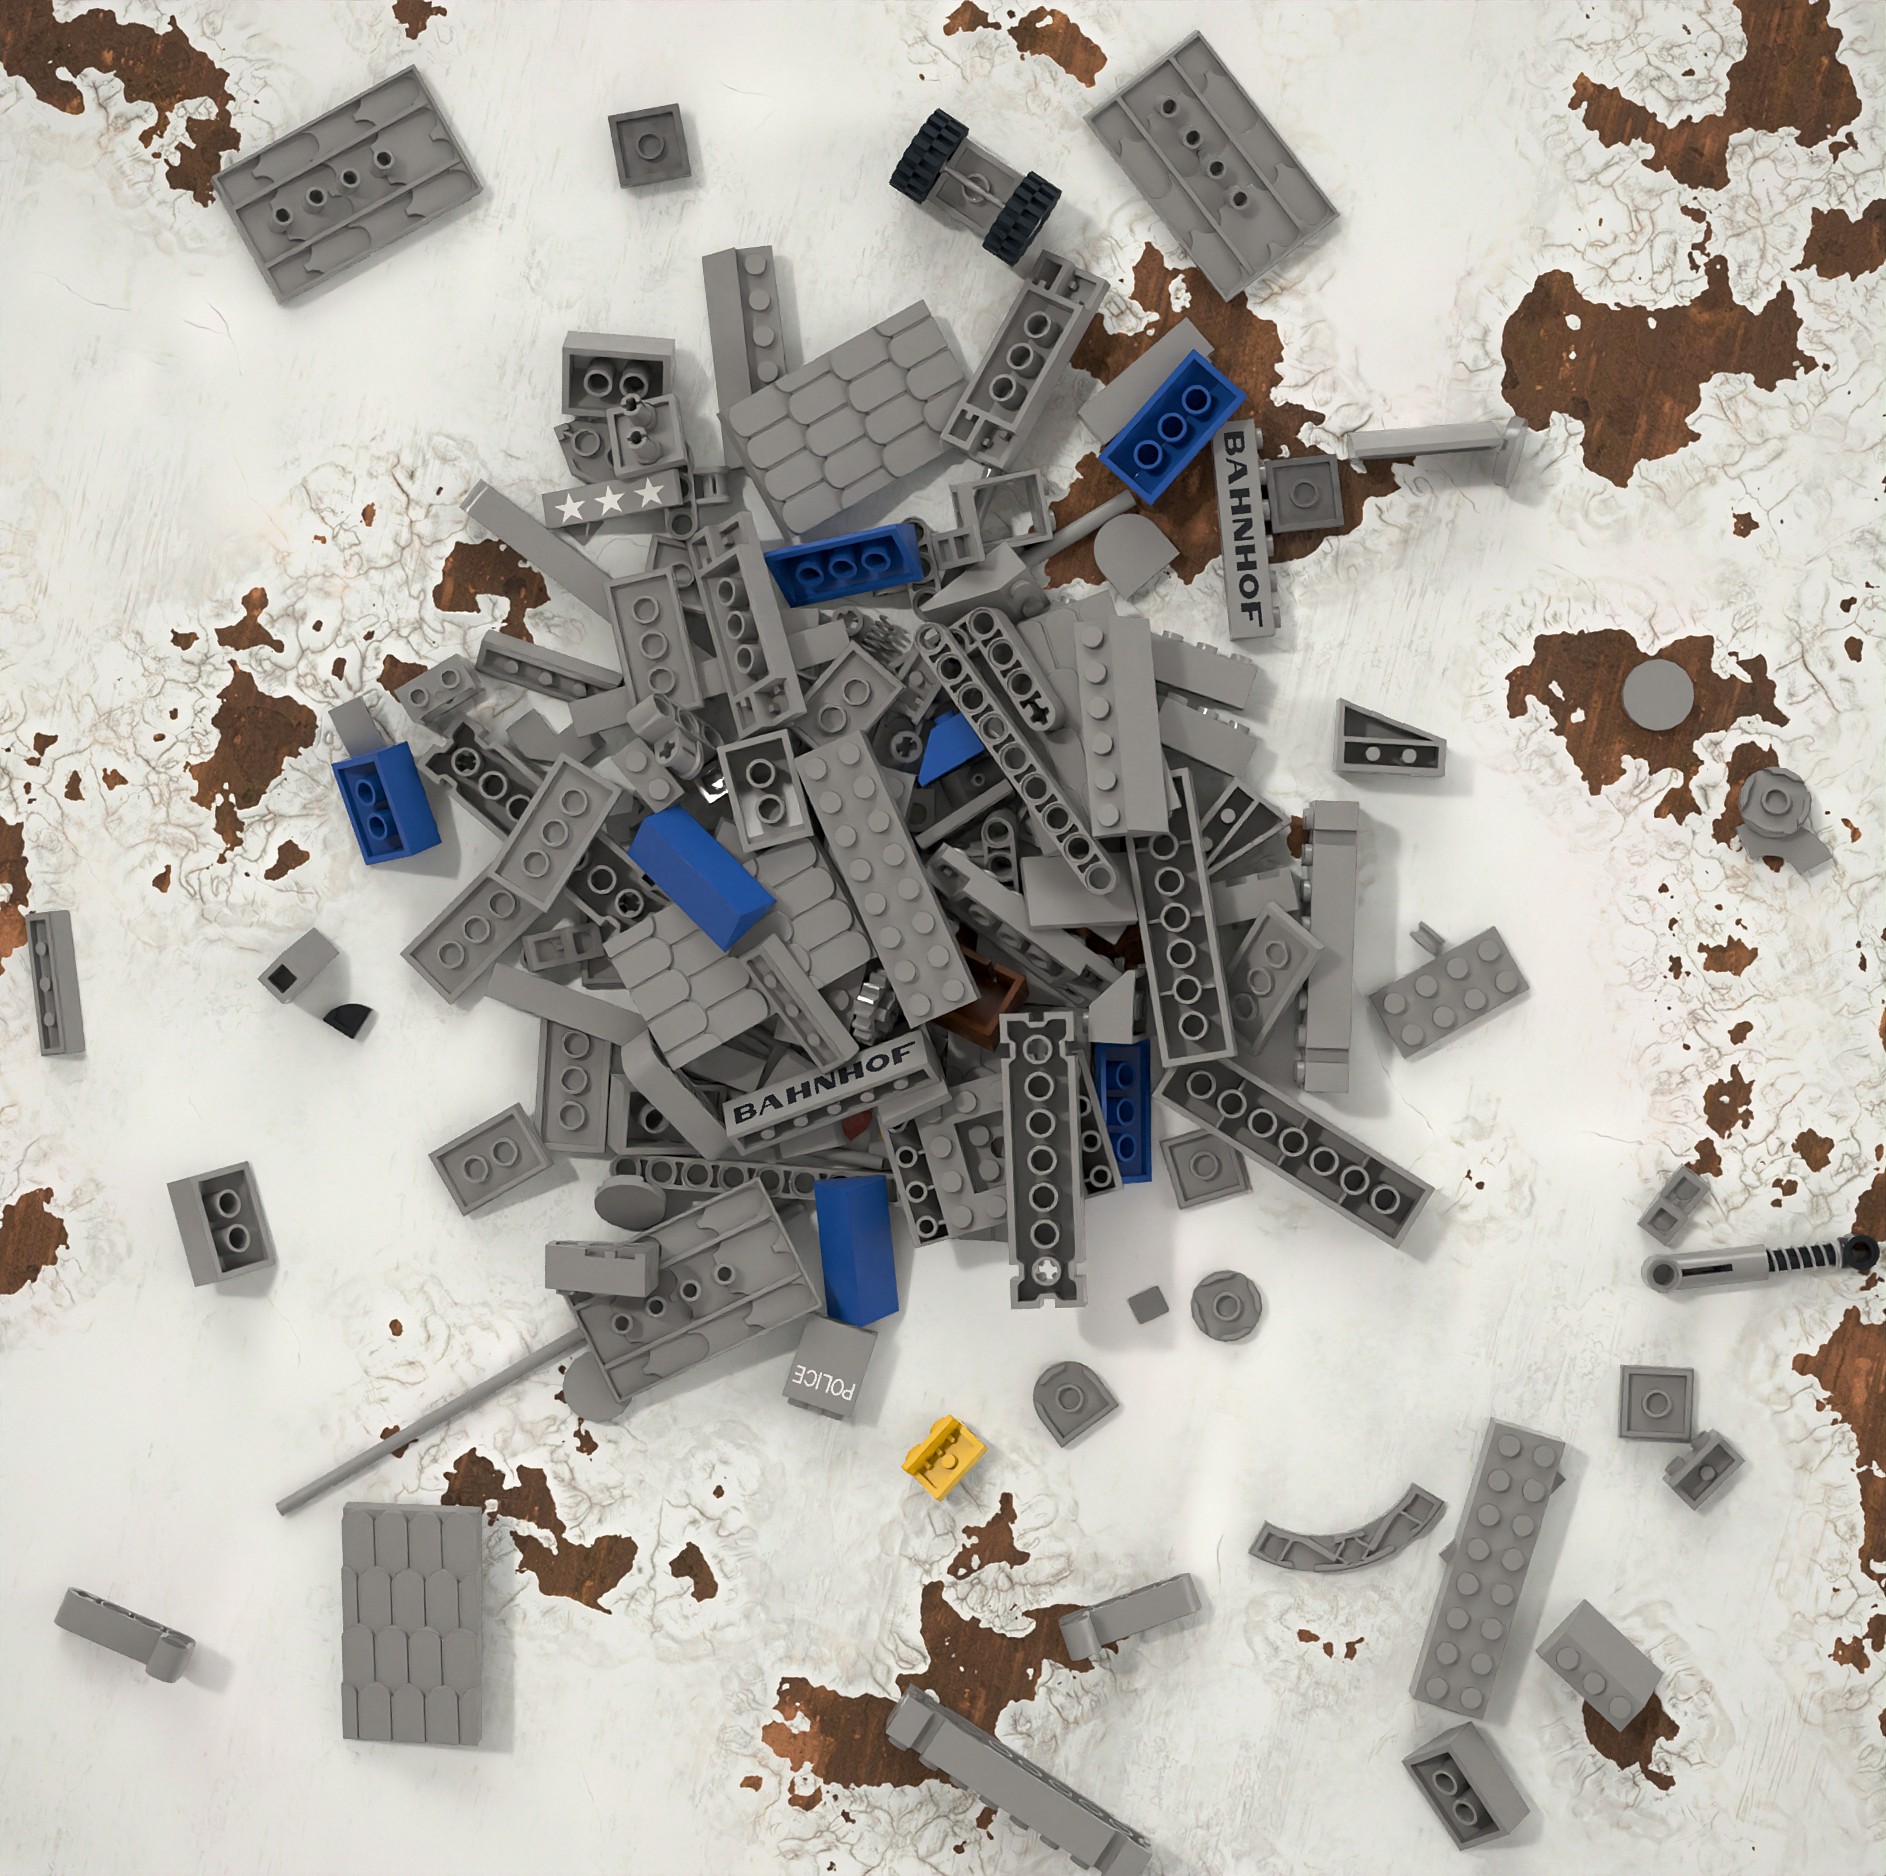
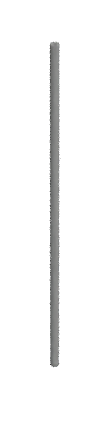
[276,1199,806,1516]

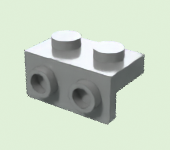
[893,639,959,725]
[1662,1428,1745,1511]

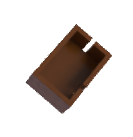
[930,944,1030,1053]

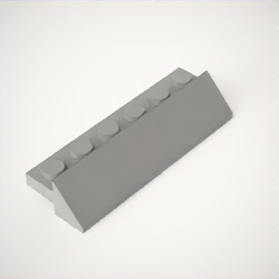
[702,245,787,471]
[939,249,1111,474]
[685,511,807,740]
[1073,614,1169,839]
[924,842,1122,1008]

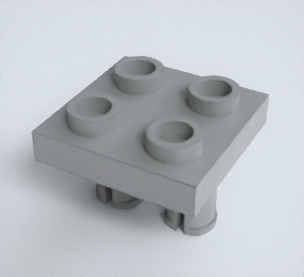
[606,393,688,481]

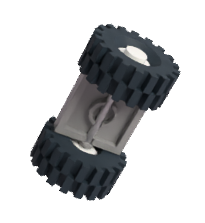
[889,108,1062,267]

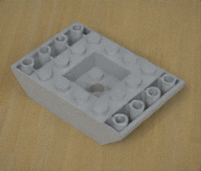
[874,1048,1124,1249]

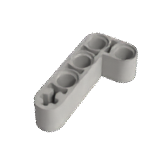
[938,607,1066,731]
[621,1028,734,1162]
[1058,1573,1202,1661]
[54,1587,196,1683]

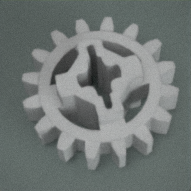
[852,967,902,1046]

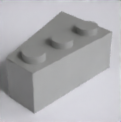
[1333,698,1447,777]
[1200,776,1293,878]
[1210,867,1299,933]
[545,1240,659,1298]

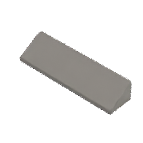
[474,629,623,702]
[25,910,85,1056]
[738,934,859,1075]

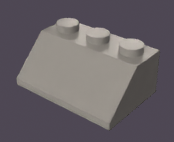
[562,331,675,418]
[1082,967,1149,1044]
[166,1161,276,1287]
[1535,1599,1664,1732]
[1401,1721,1530,1851]

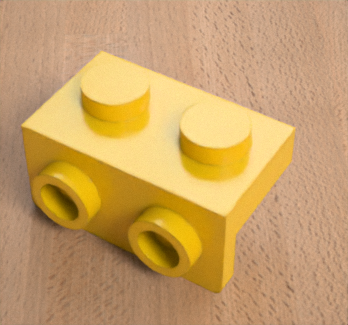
[901,1414,989,1502]

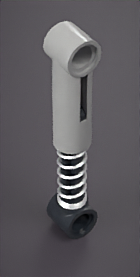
[1641,1232,1880,1293]

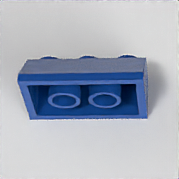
[918,709,985,789]
[331,741,442,865]

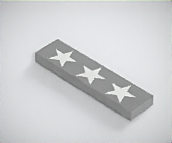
[542,468,683,530]

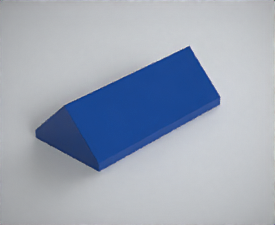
[1098,349,1248,506]
[763,523,924,608]
[627,803,777,953]
[1094,1039,1152,1184]
[814,1175,899,1327]

